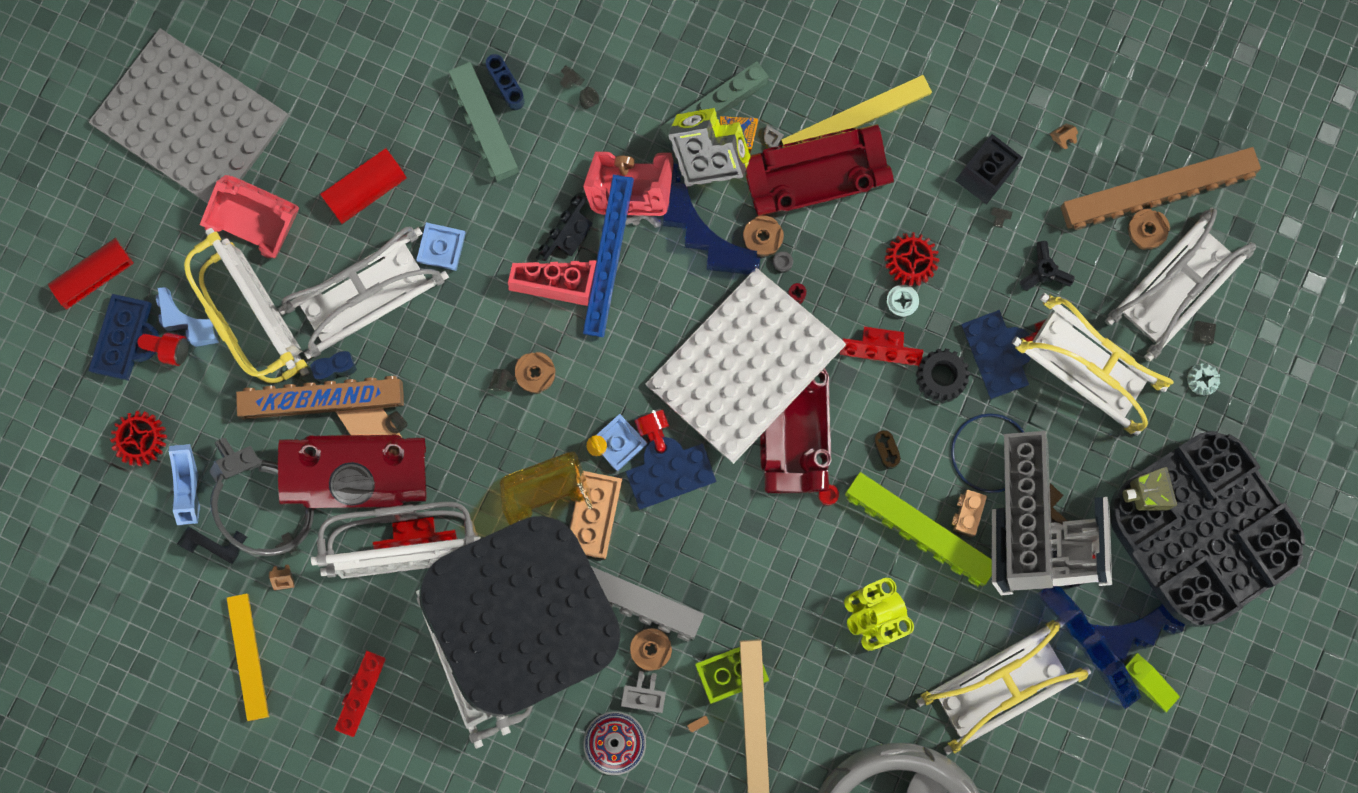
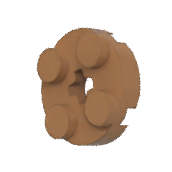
[1128,209,1170,250]
[743,216,784,257]
[515,352,556,394]
[630,628,672,671]

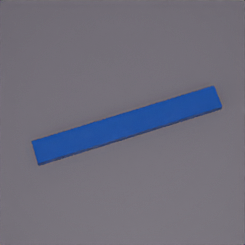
[583,174,634,338]

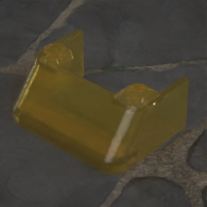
[500,452,593,525]

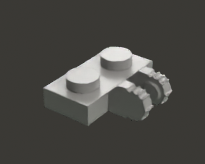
[621,671,666,713]

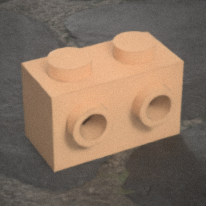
[951,490,987,538]

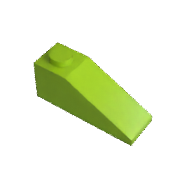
[1118,653,1180,712]

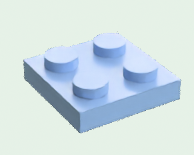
[416,222,466,271]
[597,414,647,472]

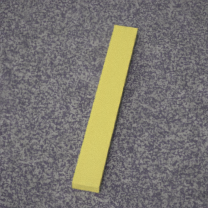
[781,75,932,145]

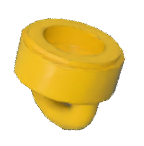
[586,435,607,457]

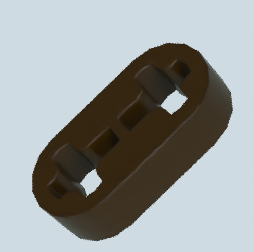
[874,430,901,469]

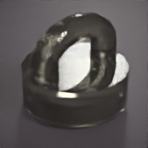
[579,87,599,109]
[385,411,408,434]

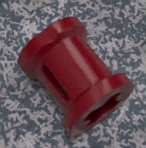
[788,283,807,304]

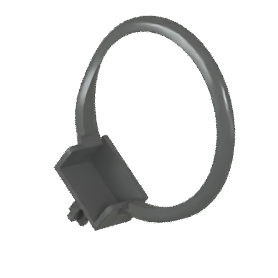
[209,438,314,556]

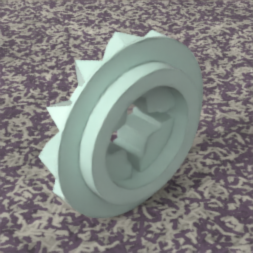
[887,285,919,317]
[1187,363,1220,396]

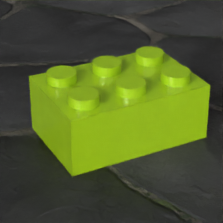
[695,647,769,704]

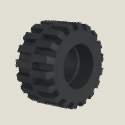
[916,349,970,403]

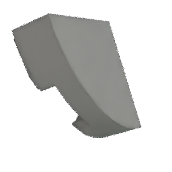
[764,125,784,148]

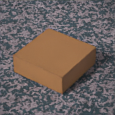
[687,716,709,732]

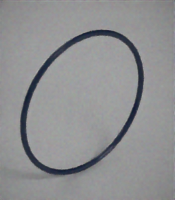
[951,413,1024,493]

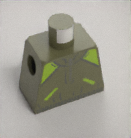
[1123,467,1177,510]

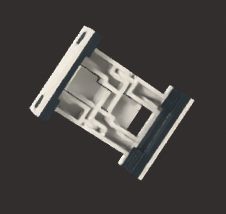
[992,497,1112,595]

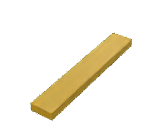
[227,594,269,721]

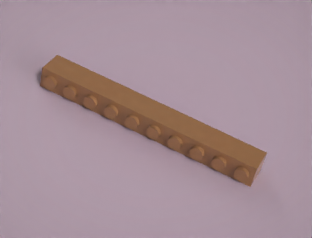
[1060,147,1261,230]

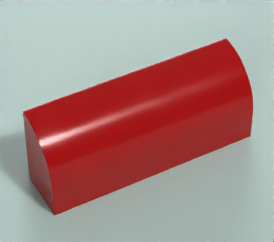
[320,148,407,224]
[48,237,134,309]

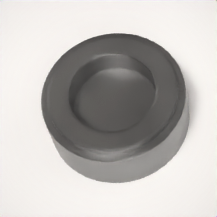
[773,252,793,273]

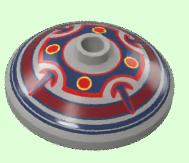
[583,711,646,775]

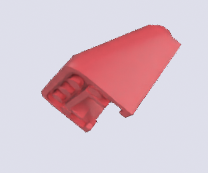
[583,152,674,216]
[200,175,299,258]

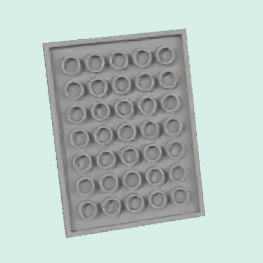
[89,28,289,204]

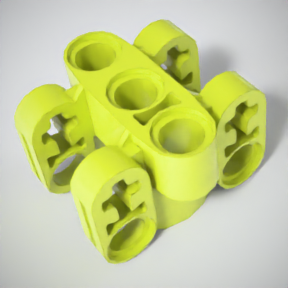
[844,578,914,651]

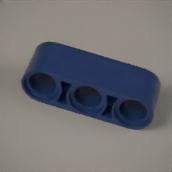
[486,54,525,110]

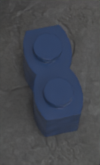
[310,351,357,383]

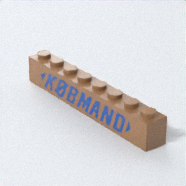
[236,376,404,419]

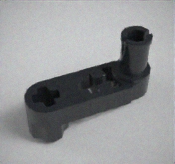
[177,526,248,564]

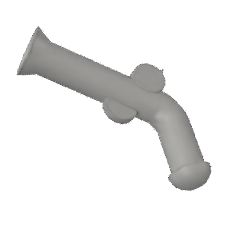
[625,215,662,228]

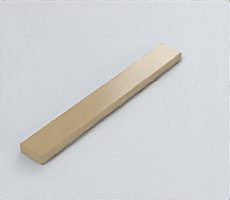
[739,639,769,793]

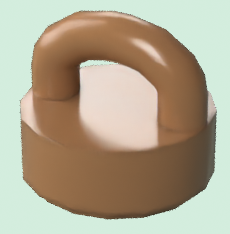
[614,156,635,176]

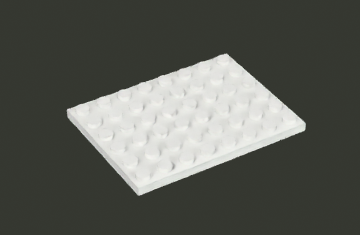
[646,268,846,464]

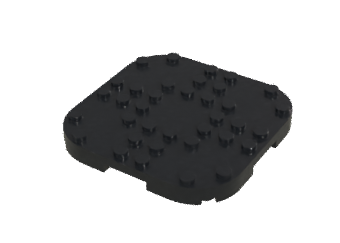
[1110,431,1305,627]
[419,516,620,717]

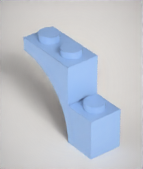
[156,287,219,347]
[168,444,200,525]

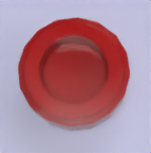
[818,485,839,505]

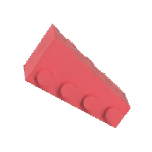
[508,260,596,306]

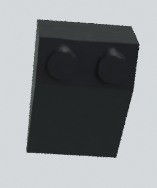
[955,134,1023,205]

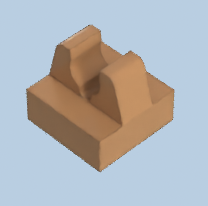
[1050,123,1078,149]
[269,565,294,590]

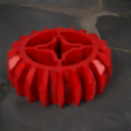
[884,232,939,287]
[110,411,167,466]

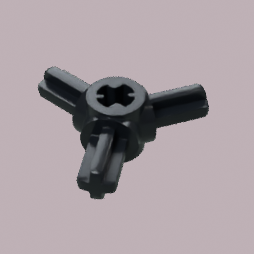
[1019,241,1075,291]

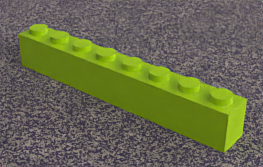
[845,472,992,587]

